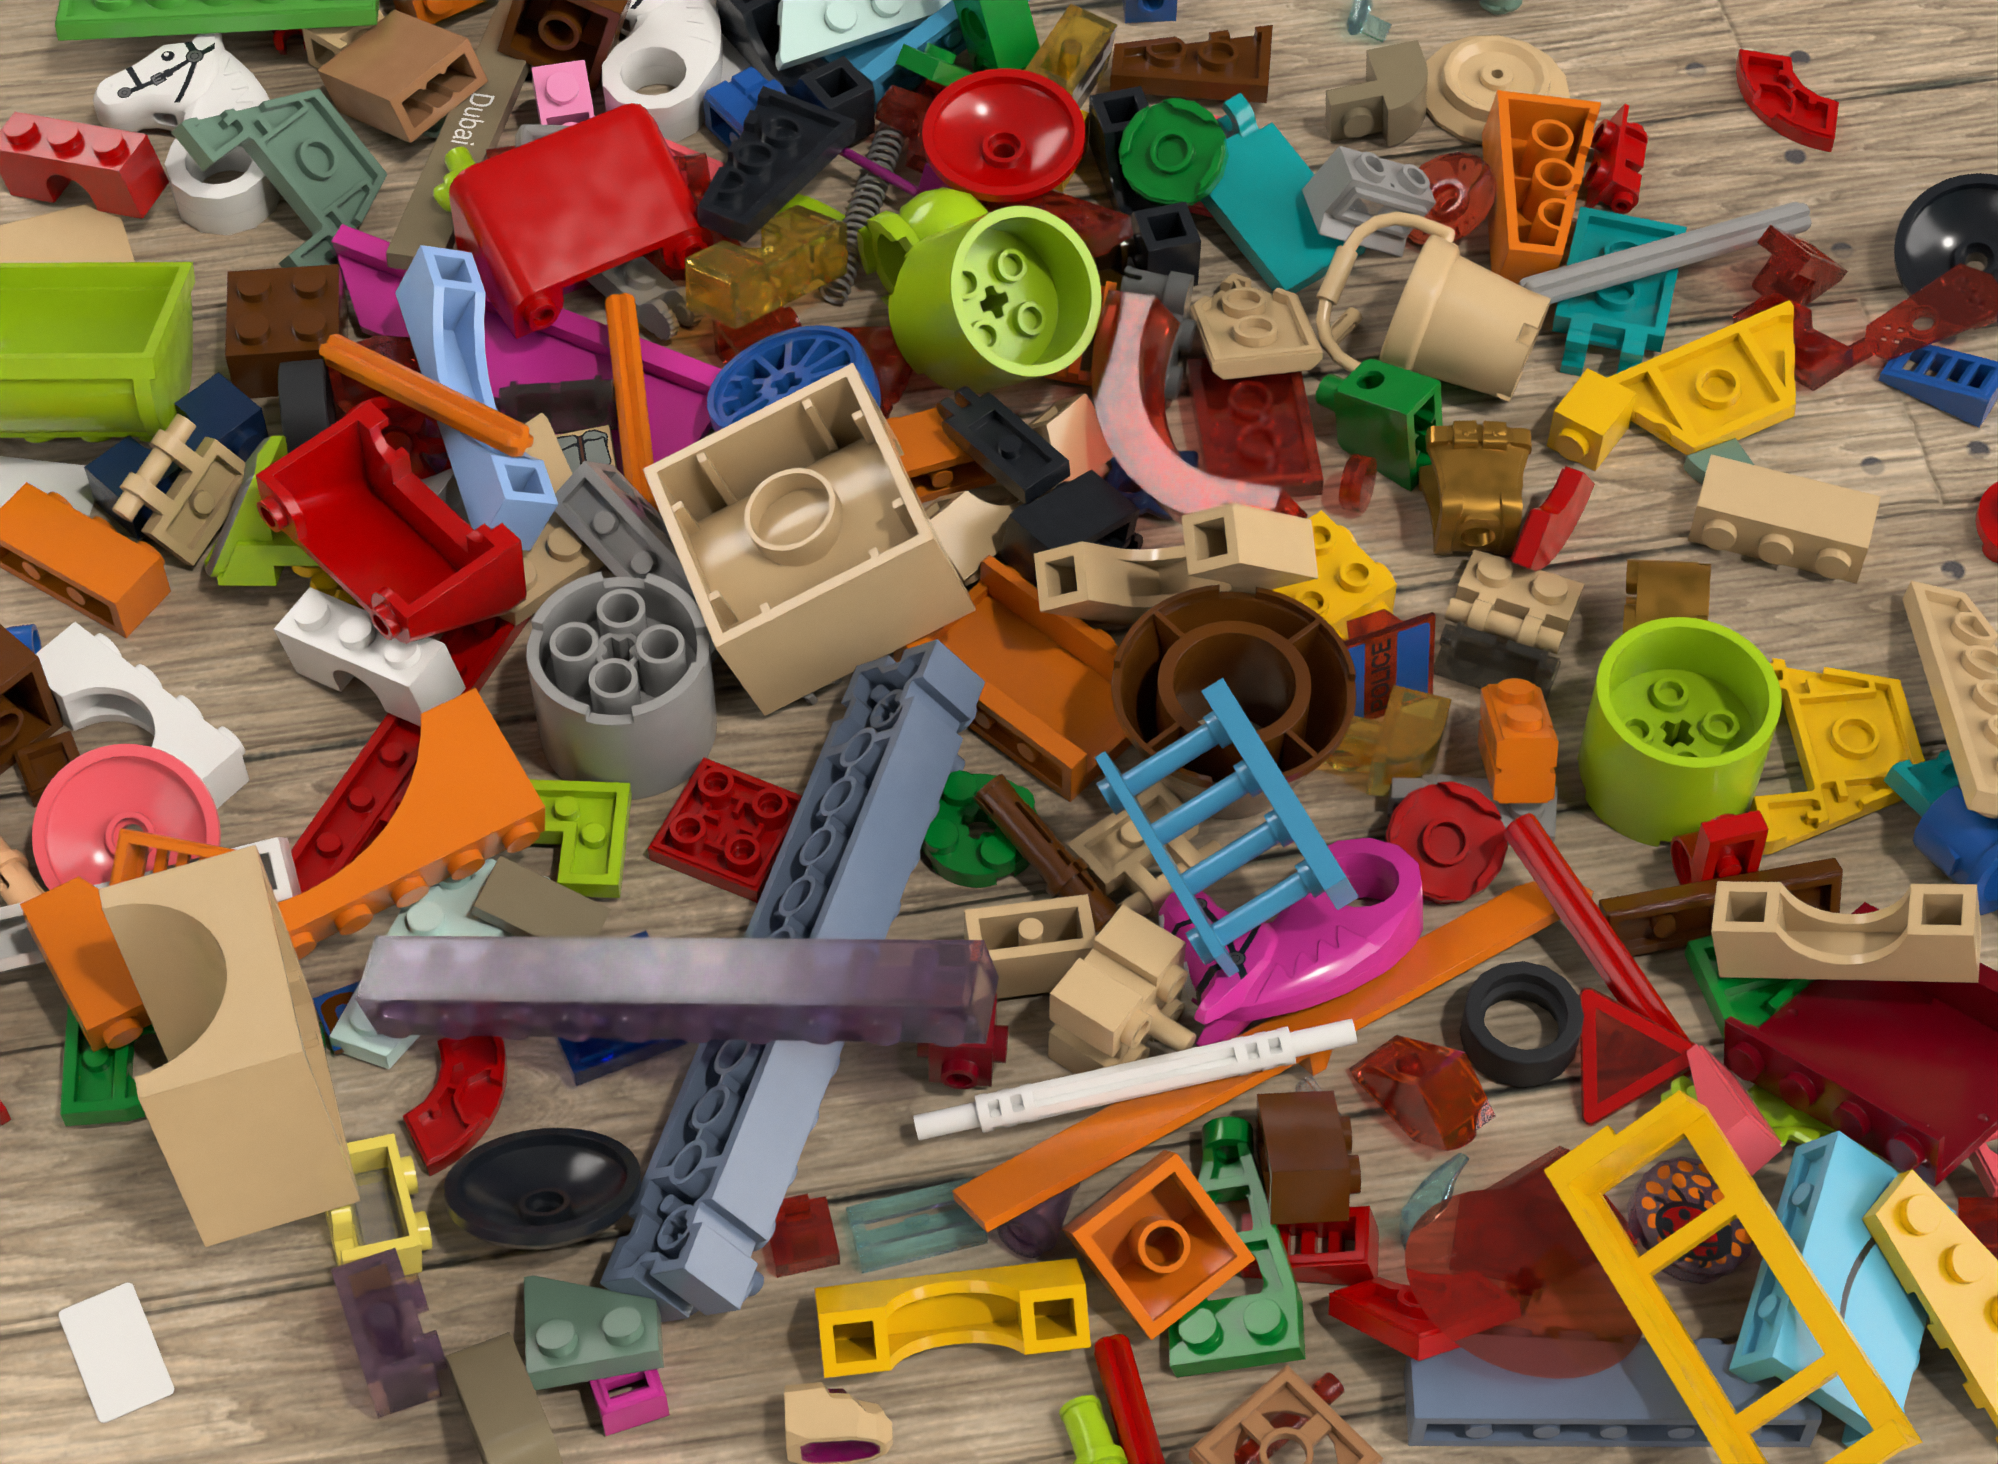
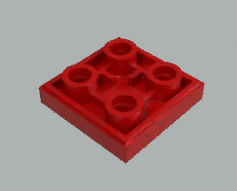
[648,757,802,903]

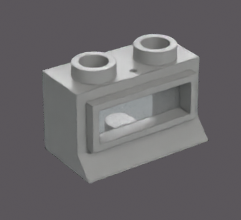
[1302,146,1436,257]

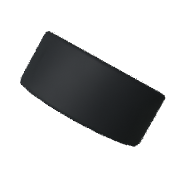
[278,359,337,453]
[1459,961,1584,1087]

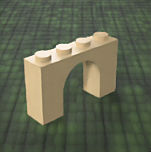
[1034,502,1318,625]

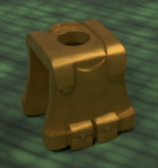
[1418,420,1532,556]

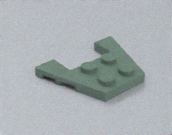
[171,88,388,268]

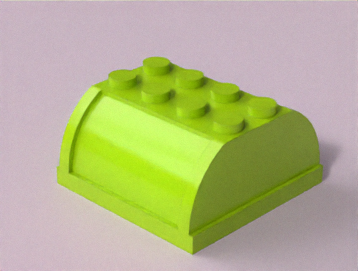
[0,262,195,443]

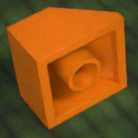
[1062,1150,1255,1340]

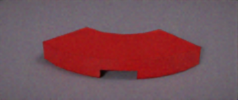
[1736,49,1839,152]
[1511,466,1595,571]
[403,1016,508,1177]

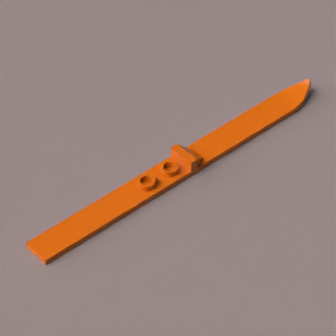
[952,881,1594,1232]

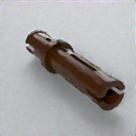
[973,774,1119,936]

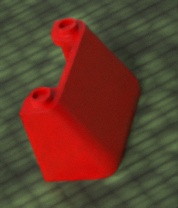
[449,103,714,339]
[256,401,527,644]

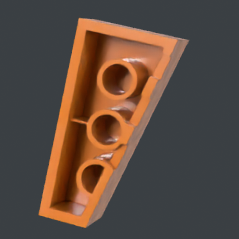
[1482,90,1601,284]

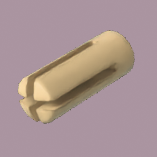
[1331,307,1362,345]

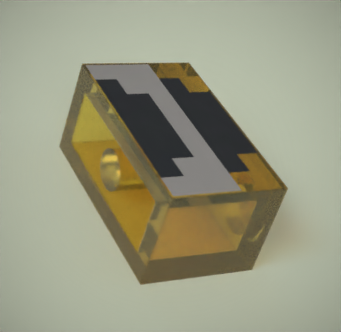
[1025,3,1117,109]

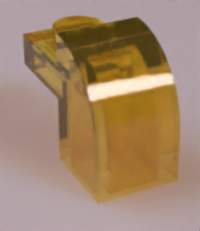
[1324,685,1452,796]

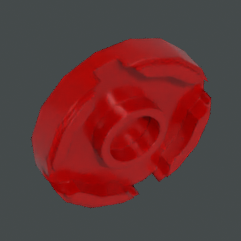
[1384,781,1508,904]

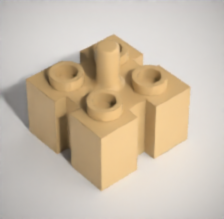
[1048,905,1196,1074]

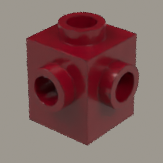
[917,989,1009,1089]

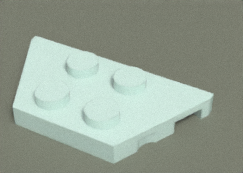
[775,0,951,71]

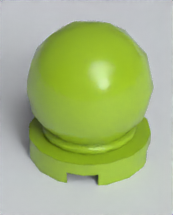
[857,187,989,306]

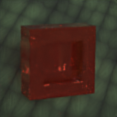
[769,1193,840,1278]

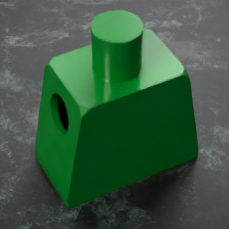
[1315,359,1443,492]

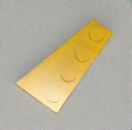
[1862,1169,1998,1443]

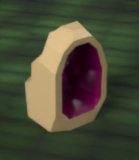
[784,1382,893,1464]

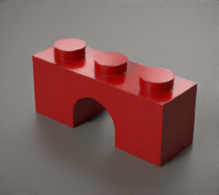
[0,112,169,219]

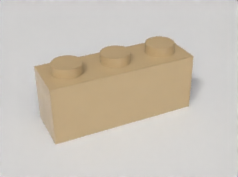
[1688,454,1881,583]

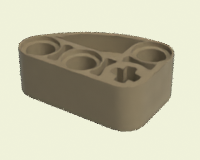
[445,1332,563,1464]

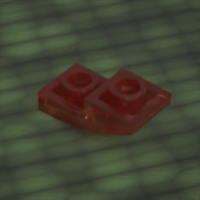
[1733,291,1854,391]

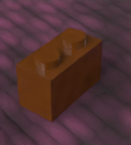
[1256,1090,1361,1225]

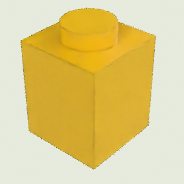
[1547,368,1636,471]

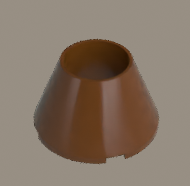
[1111,585,1357,820]

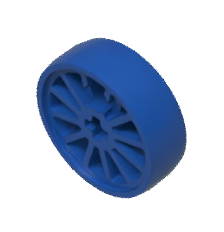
[707,325,881,432]

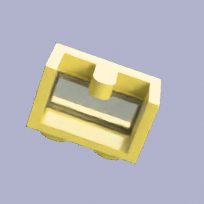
[325,1133,432,1297]

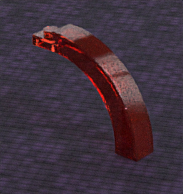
[1091,290,1308,525]

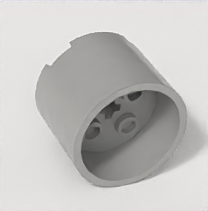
[526,572,717,800]

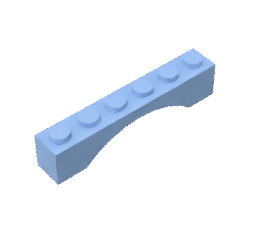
[395,245,558,551]

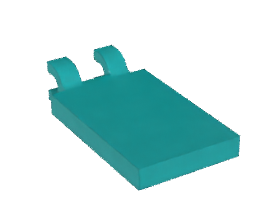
[1200,93,1367,293]
[1552,206,1687,376]

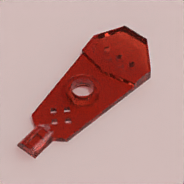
[1842,263,1998,367]

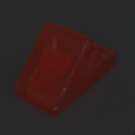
[1752,225,1848,314]

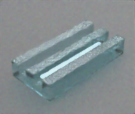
[846,1177,988,1274]

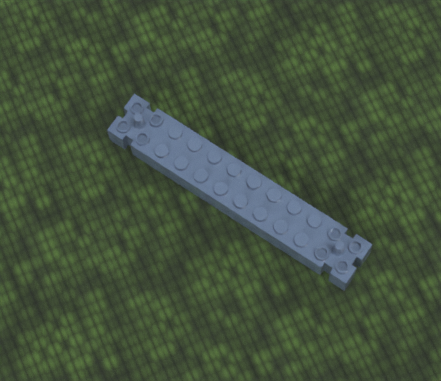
[600,639,985,1322]

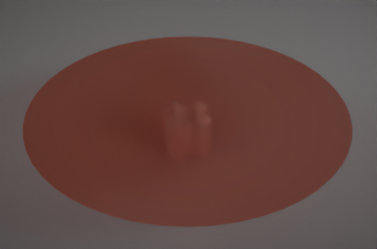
[1405,1189,1643,1379]

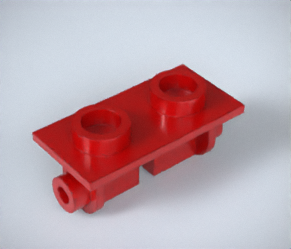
[1584,104,1648,214]

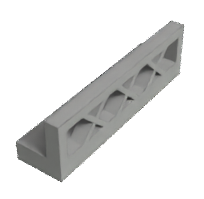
[555,461,720,664]

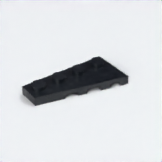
[697,86,856,243]

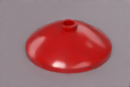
[922,68,1085,202]

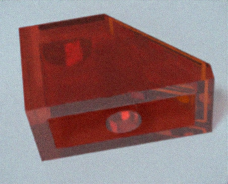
[1349,1035,1496,1151]

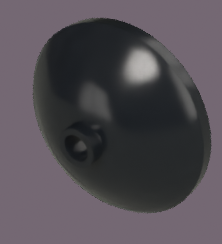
[1894,173,1998,328]
[444,1128,641,1250]

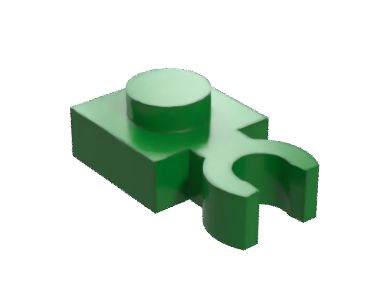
[896,42,972,86]

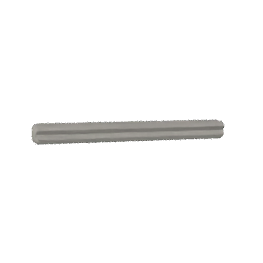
[1518,202,1812,304]

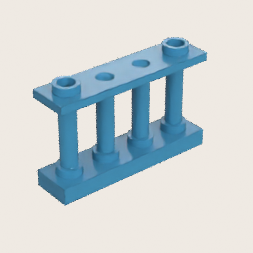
[1094,678,1359,977]

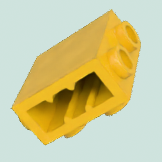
[1272,510,1397,647]

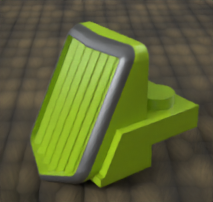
[204,436,319,586]

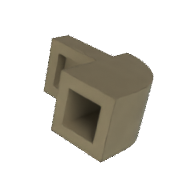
[1325,40,1428,147]

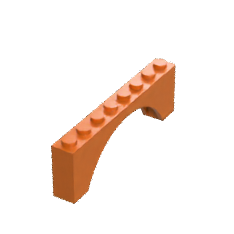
[20,688,545,1052]

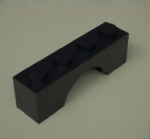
[716,0,875,146]
[1088,86,1201,286]

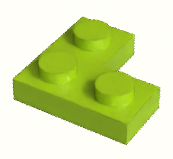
[529,779,632,898]

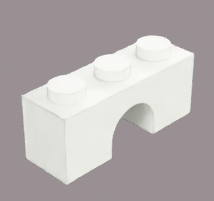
[274,587,466,727]

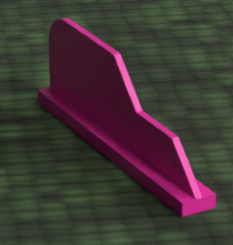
[331,224,722,476]

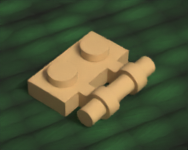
[112,414,245,566]
[1445,550,1584,655]
[1067,781,1222,917]

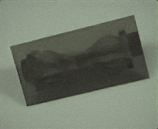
[499,375,618,434]
[1431,621,1561,702]

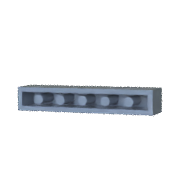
[1404,1337,1822,1447]

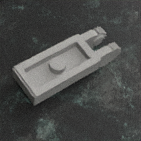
[586,256,704,340]

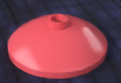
[32,744,221,890]

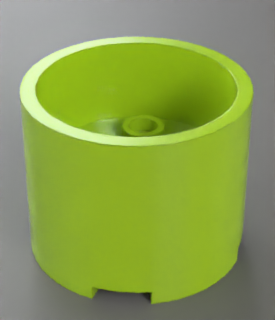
[888,206,1102,395]
[1577,617,1782,847]

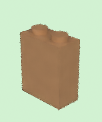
[317,9,488,143]

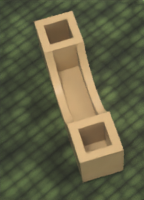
[925,393,1122,586]
[1711,881,1982,983]

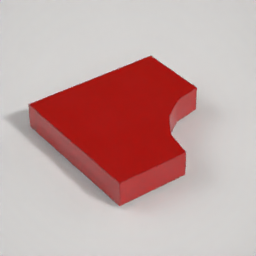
[1328,1277,1518,1361]

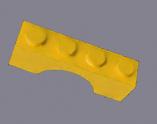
[814,1258,1091,1378]

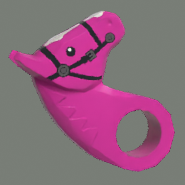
[1158,838,1423,1047]

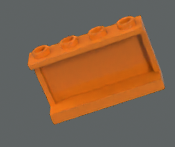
[893,555,1132,802]

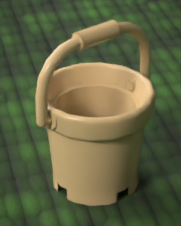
[1316,211,1551,403]

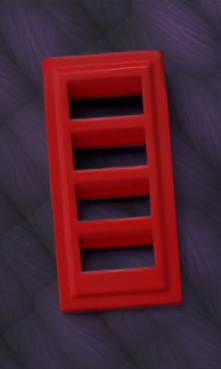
[1240,1206,1379,1285]

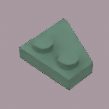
[524,1275,664,1390]

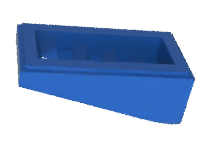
[1878,338,1998,428]

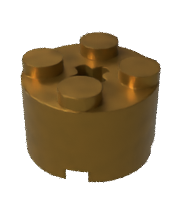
[1623,559,1711,634]

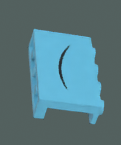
[1729,1131,1956,1447]

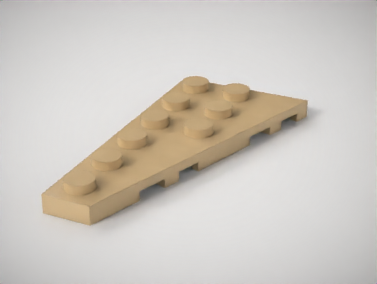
[1902,581,1998,819]

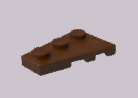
[1110,25,1273,103]

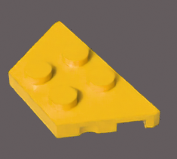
[1607,300,1796,456]

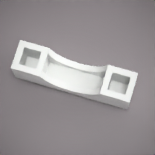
[36,622,249,809]

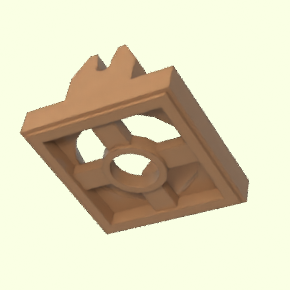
[1189,1365,1383,1464]

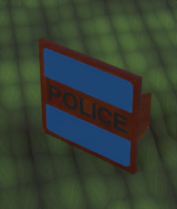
[1343,609,1436,727]

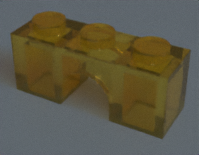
[685,205,848,329]

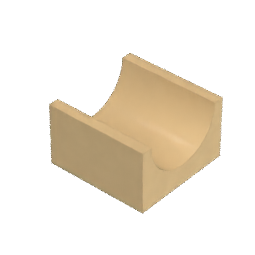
[643,363,976,716]
[99,845,360,1247]

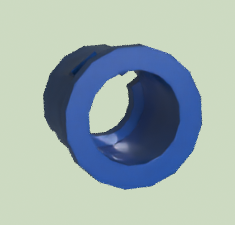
[1913,785,1998,915]

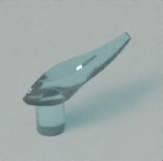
[1346,0,1392,43]
[1399,1153,1470,1251]

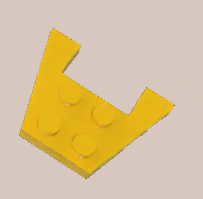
[1750,658,1925,855]

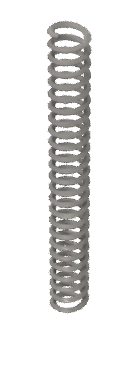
[819,100,916,304]

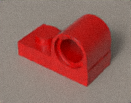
[1670,810,1769,885]

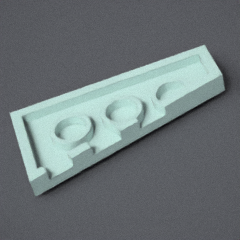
[329,858,550,1069]

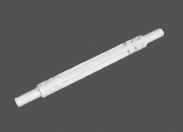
[913,1018,1358,1141]

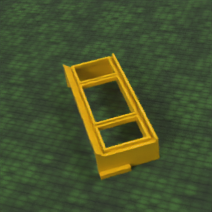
[1544,1090,1923,1464]

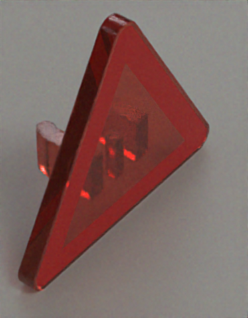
[1579,987,1695,1126]

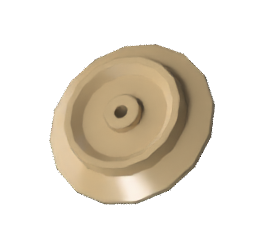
[1426,35,1570,145]

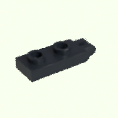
[936,386,1070,504]

